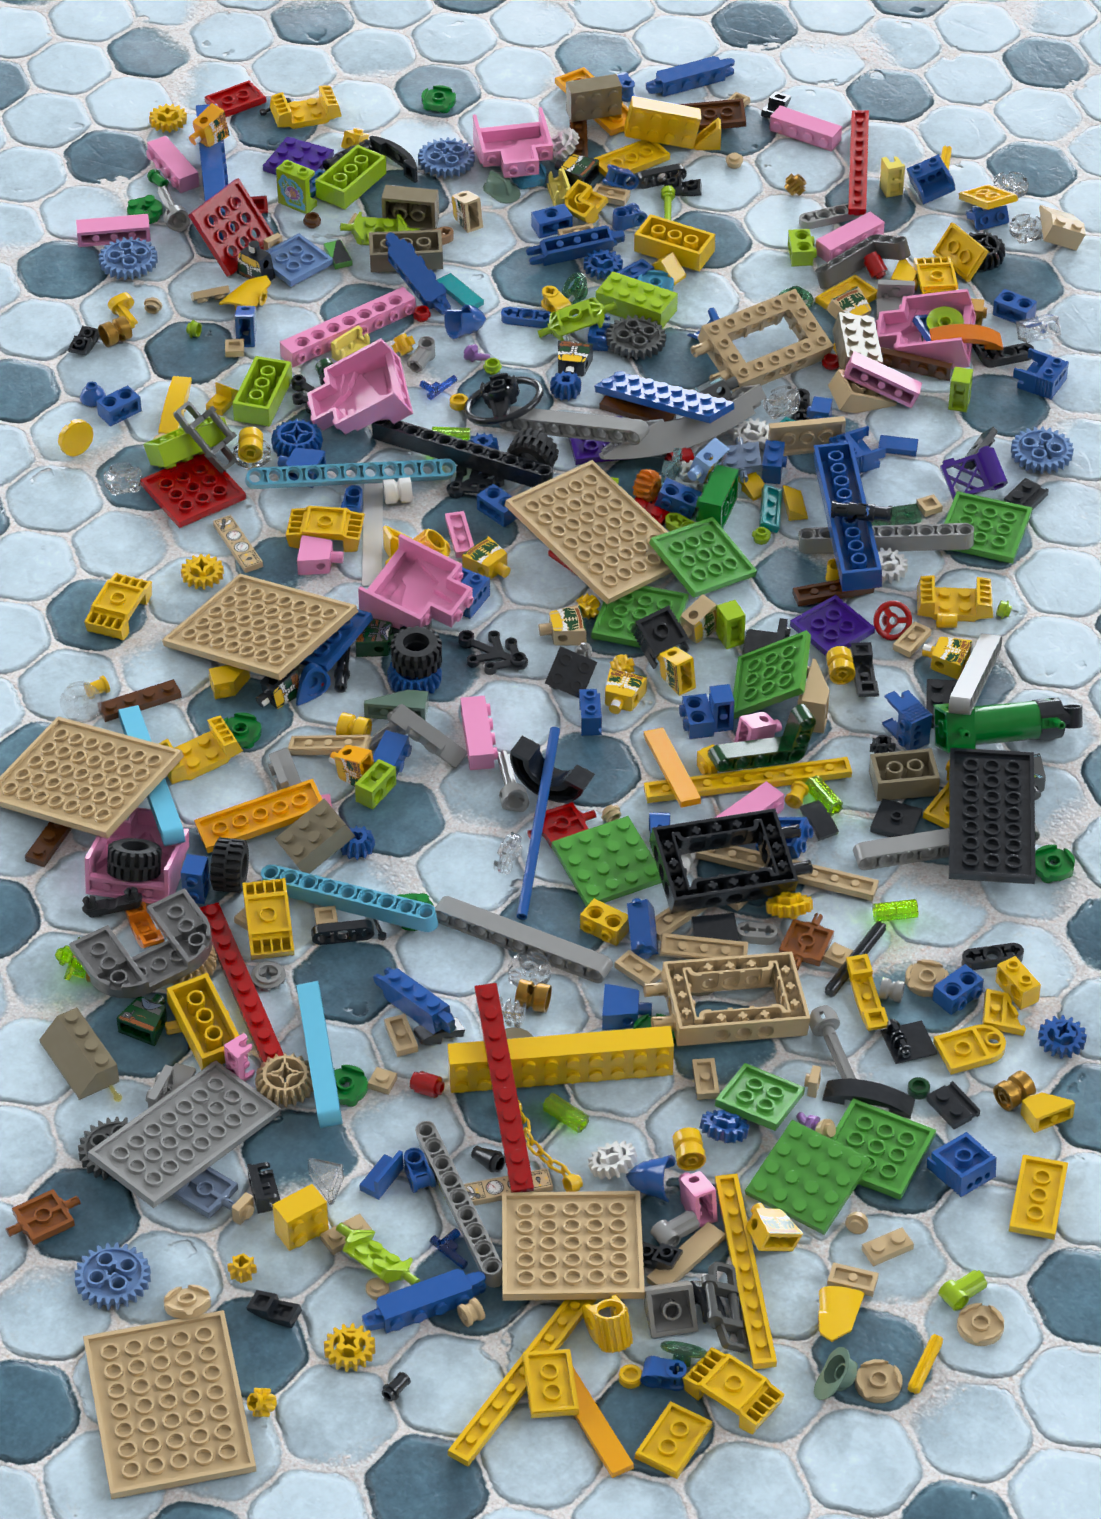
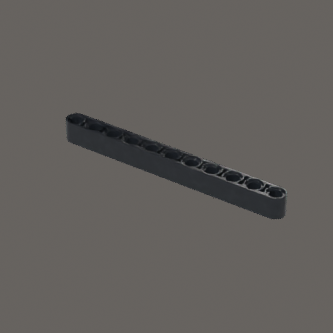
[371,420,553,488]

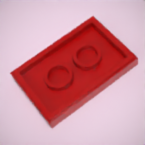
[204,80,267,117]

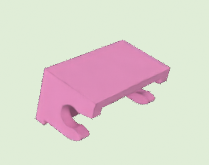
[224,1033,255,1081]

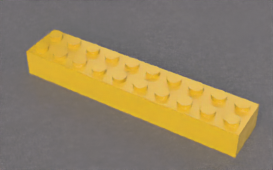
[447,1026,674,1093]

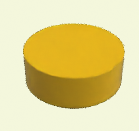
[450,393,468,411]
[619,1364,642,1389]

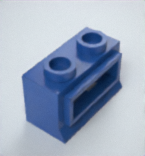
[579,689,602,736]

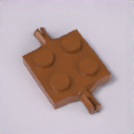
[779,913,834,971]
[6,1189,81,1245]

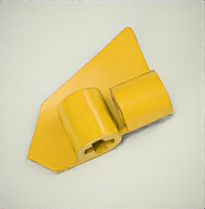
[219,275,271,311]
[818,1286,864,1342]

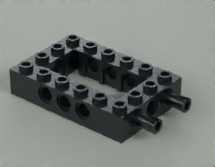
[649,808,813,914]

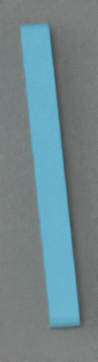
[245,459,456,489]
[118,705,186,847]

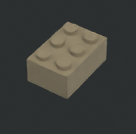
[566,74,622,122]
[382,185,439,230]
[869,748,940,801]
[275,799,355,874]

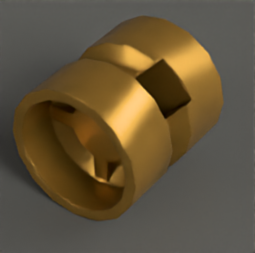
[98,316,133,347]
[515,979,552,1013]
[993,1070,1036,1111]

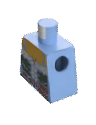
[687,438,730,484]

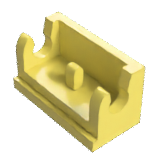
[879,156,905,198]
[547,168,571,206]
[331,325,370,361]

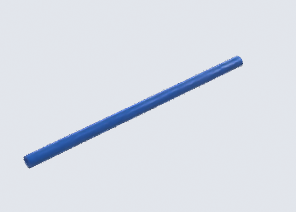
[517,727,560,920]

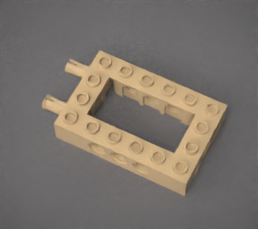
[690,289,834,392]
[643,952,810,1046]

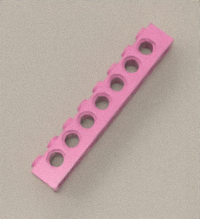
[280,287,416,368]

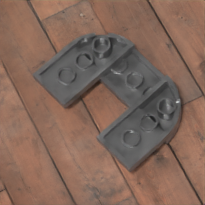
[69,888,212,998]

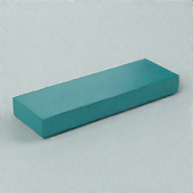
[437,273,484,308]
[759,484,782,533]

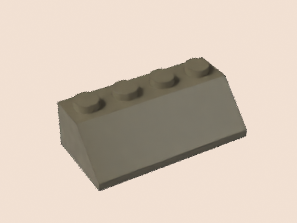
[39,1007,119,1100]

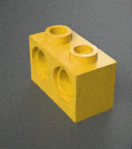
[580,898,629,946]
[995,956,1041,1010]

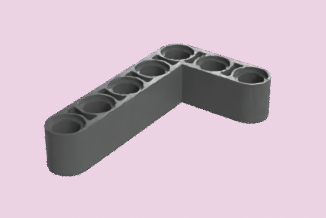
[815,234,911,289]

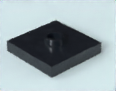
[870,798,923,837]

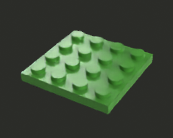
[944,491,1032,564]
[649,517,757,598]
[591,586,689,648]
[733,630,811,719]
[551,816,662,907]
[830,1099,936,1200]
[745,1120,871,1235]

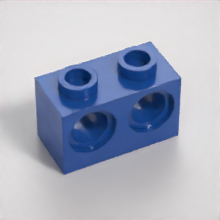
[993,289,1037,327]
[96,385,142,426]
[655,477,702,520]
[477,484,518,527]
[679,693,714,739]
[181,854,211,904]
[932,964,984,1015]

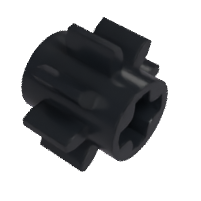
[869,735,896,754]

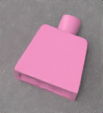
[297,535,344,575]
[734,712,782,742]
[678,1172,718,1227]

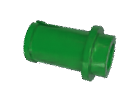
[147,169,169,187]

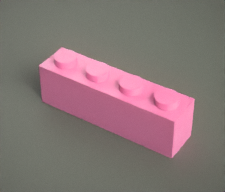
[770,106,842,152]
[146,136,199,193]
[816,212,885,262]
[76,214,151,247]
[843,351,922,408]
[460,695,498,770]
[715,781,784,818]

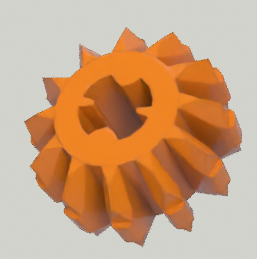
[633,469,662,502]

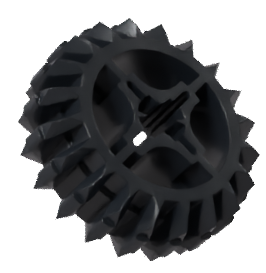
[969,231,1006,271]

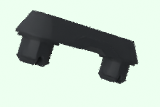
[82,887,142,917]

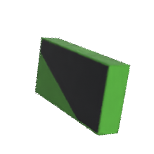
[323,239,353,270]

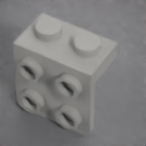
[876,279,915,319]

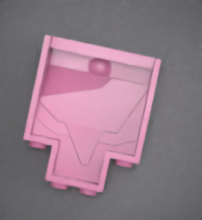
[473,107,553,178]
[876,289,976,369]
[307,338,413,434]
[358,534,474,629]
[85,807,189,904]

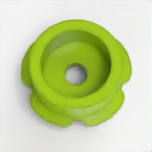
[186,320,202,338]
[483,358,502,375]
[752,527,771,545]
[996,600,1012,619]

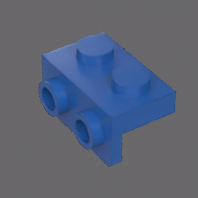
[966,205,1009,231]

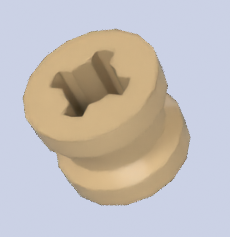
[457,1298,485,1327]

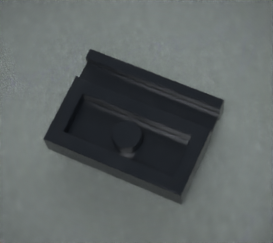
[1004,478,1049,510]
[926,1081,980,1129]

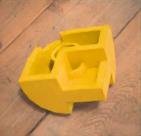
[565,180,608,224]

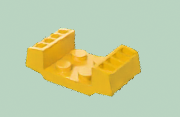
[270,85,342,129]
[913,256,958,294]
[286,506,365,552]
[84,572,152,640]
[917,575,993,622]
[159,715,243,784]
[242,878,294,960]
[683,1347,785,1435]

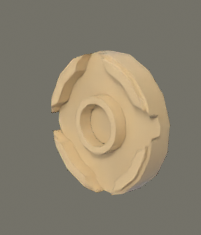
[905,959,949,997]
[164,1285,211,1319]
[957,1303,1004,1346]
[855,1359,902,1403]

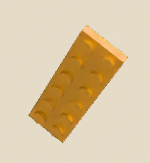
[555,67,629,136]
[194,779,322,853]

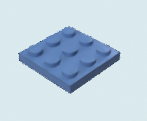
[266,233,333,287]

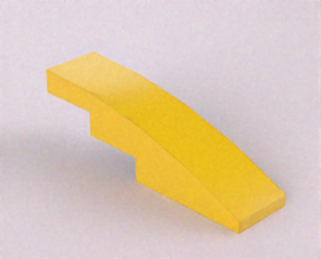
[158,376,192,434]

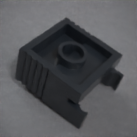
[630,605,690,669]

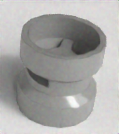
[879,977,905,1003]

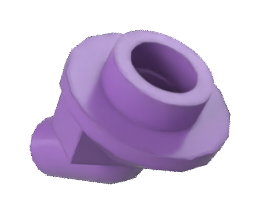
[464,344,490,362]
[796,1112,820,1131]

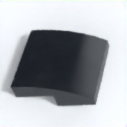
[691,913,739,941]

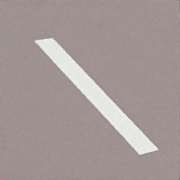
[362,483,383,586]

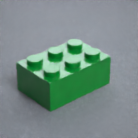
[696,464,739,529]

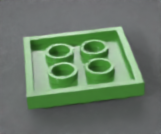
[715,1063,805,1131]

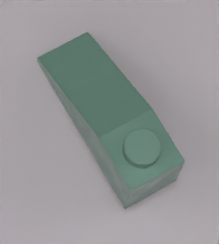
[364,690,429,721]

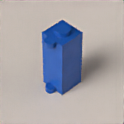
[627,898,659,959]

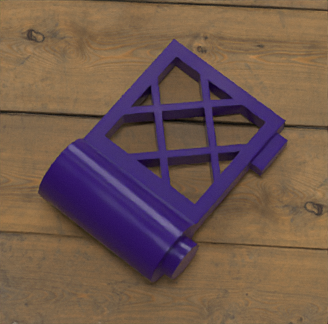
[940,446,1008,500]

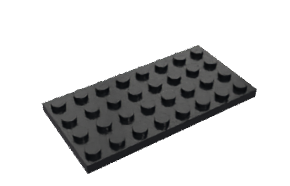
[949,748,1036,884]

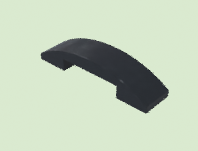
[369,136,418,183]
[851,642,879,697]
[822,1079,915,1119]

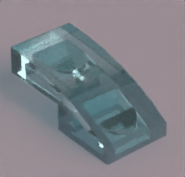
[661,448,682,487]

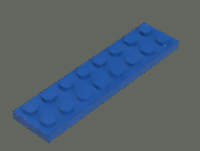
[594,371,734,423]

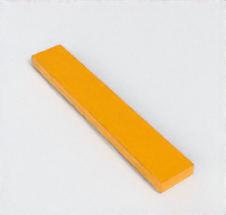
[644,727,701,808]
[573,1367,634,1478]

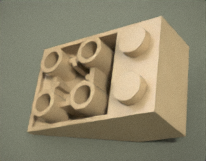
[798,658,830,734]

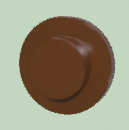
[303,212,321,228]

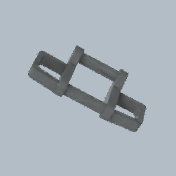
[173,401,237,473]
[701,1261,749,1353]

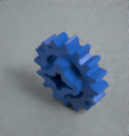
[583,249,623,280]
[1038,1015,1087,1059]
[699,1110,750,1143]

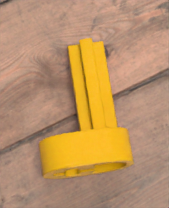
[108,292,138,328]

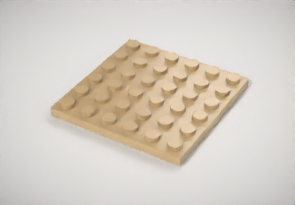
[502,1191,645,1301]

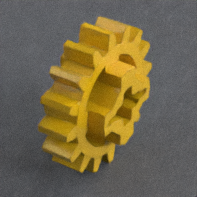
[149,103,187,133]
[181,554,224,590]
[766,891,813,919]
[324,1323,376,1372]

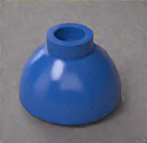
[80,381,106,407]

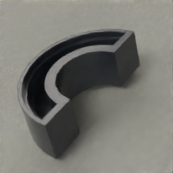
[510,735,595,803]

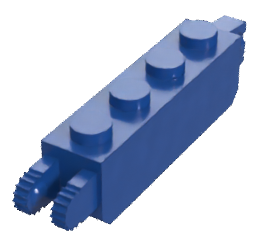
[646,56,735,97]
[526,225,625,266]
[385,232,451,315]
[373,967,457,1034]
[362,1269,486,1333]

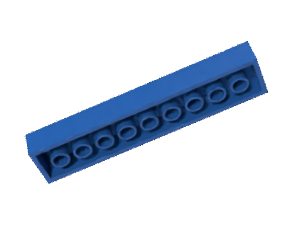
[196,104,233,241]
[814,441,882,592]

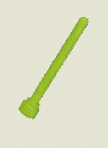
[661,186,675,220]

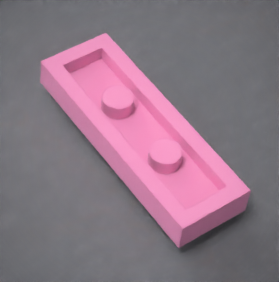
[445,511,474,558]

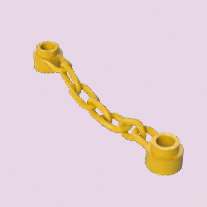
[518,1100,583,1192]

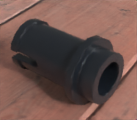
[382,1372,411,1402]

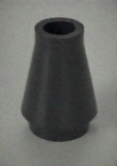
[471,1146,505,1172]

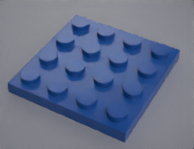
[299,609,373,672]

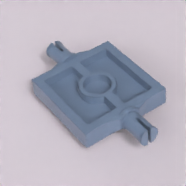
[723,437,763,483]
[173,1167,238,1219]

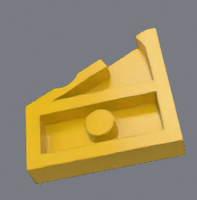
[982,989,1026,1036]

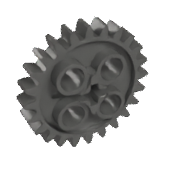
[606,315,666,360]
[78,1117,128,1181]

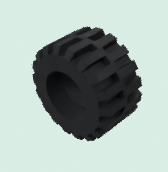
[506,428,559,468]
[391,626,442,679]
[210,837,249,893]
[107,838,162,882]

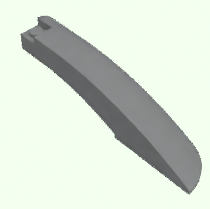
[599,384,767,459]

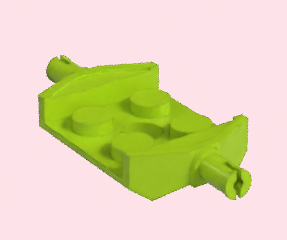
[340,212,420,246]
[537,297,617,341]
[336,1222,420,1285]

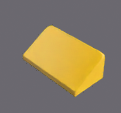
[782,485,808,521]

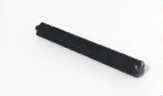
[825,921,886,997]

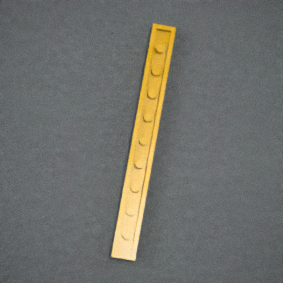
[643,757,852,803]
[715,1174,777,1369]
[448,1299,597,1467]

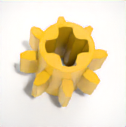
[391,333,416,356]
[576,594,600,619]
[610,654,635,673]
[227,1253,257,1283]
[247,1388,277,1417]

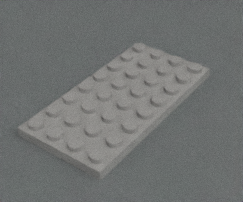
[88,1060,281,1208]

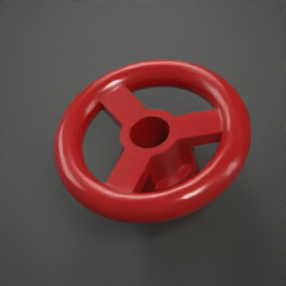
[873,600,912,640]

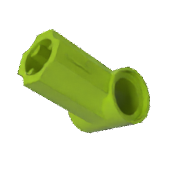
[938,1270,988,1311]

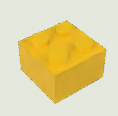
[272,1184,329,1251]

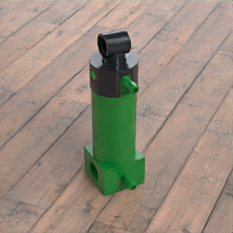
[934,698,1083,753]

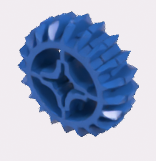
[271,418,323,457]
[387,662,442,694]

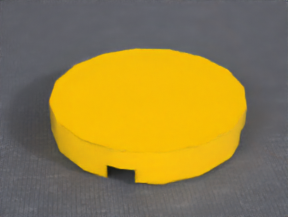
[58,419,94,456]

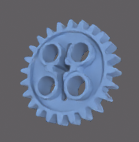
[418,137,475,179]
[99,237,158,280]
[1011,426,1074,474]
[74,1242,151,1310]

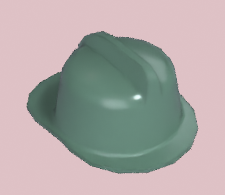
[483,170,521,204]
[814,1347,858,1400]

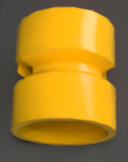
[238,427,263,463]
[826,646,856,685]
[336,712,372,735]
[672,1127,706,1171]

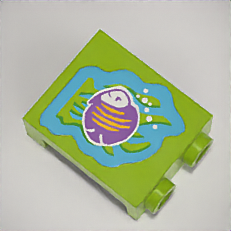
[276,160,317,214]

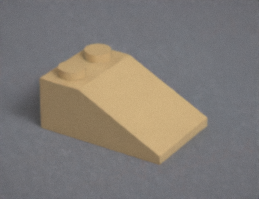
[1039,205,1086,251]
[828,369,897,414]

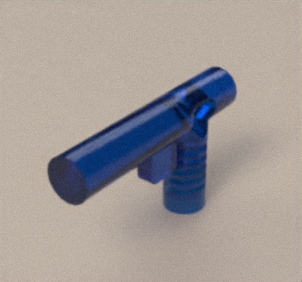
[419,375,457,400]
[429,1228,468,1269]

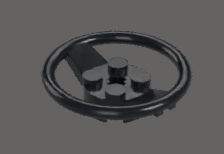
[464,373,544,425]

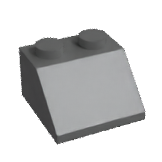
[644,1280,698,1338]

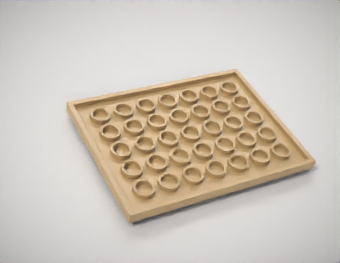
[504,460,672,604]
[162,574,358,680]
[0,717,184,839]
[83,1310,257,1499]

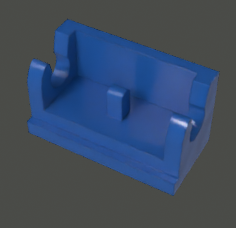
[588,315,611,352]

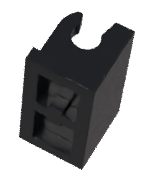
[247,1162,280,1214]

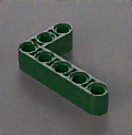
[708,704,816,772]

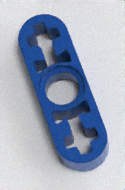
[501,307,551,328]

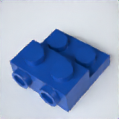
[755,817,813,859]

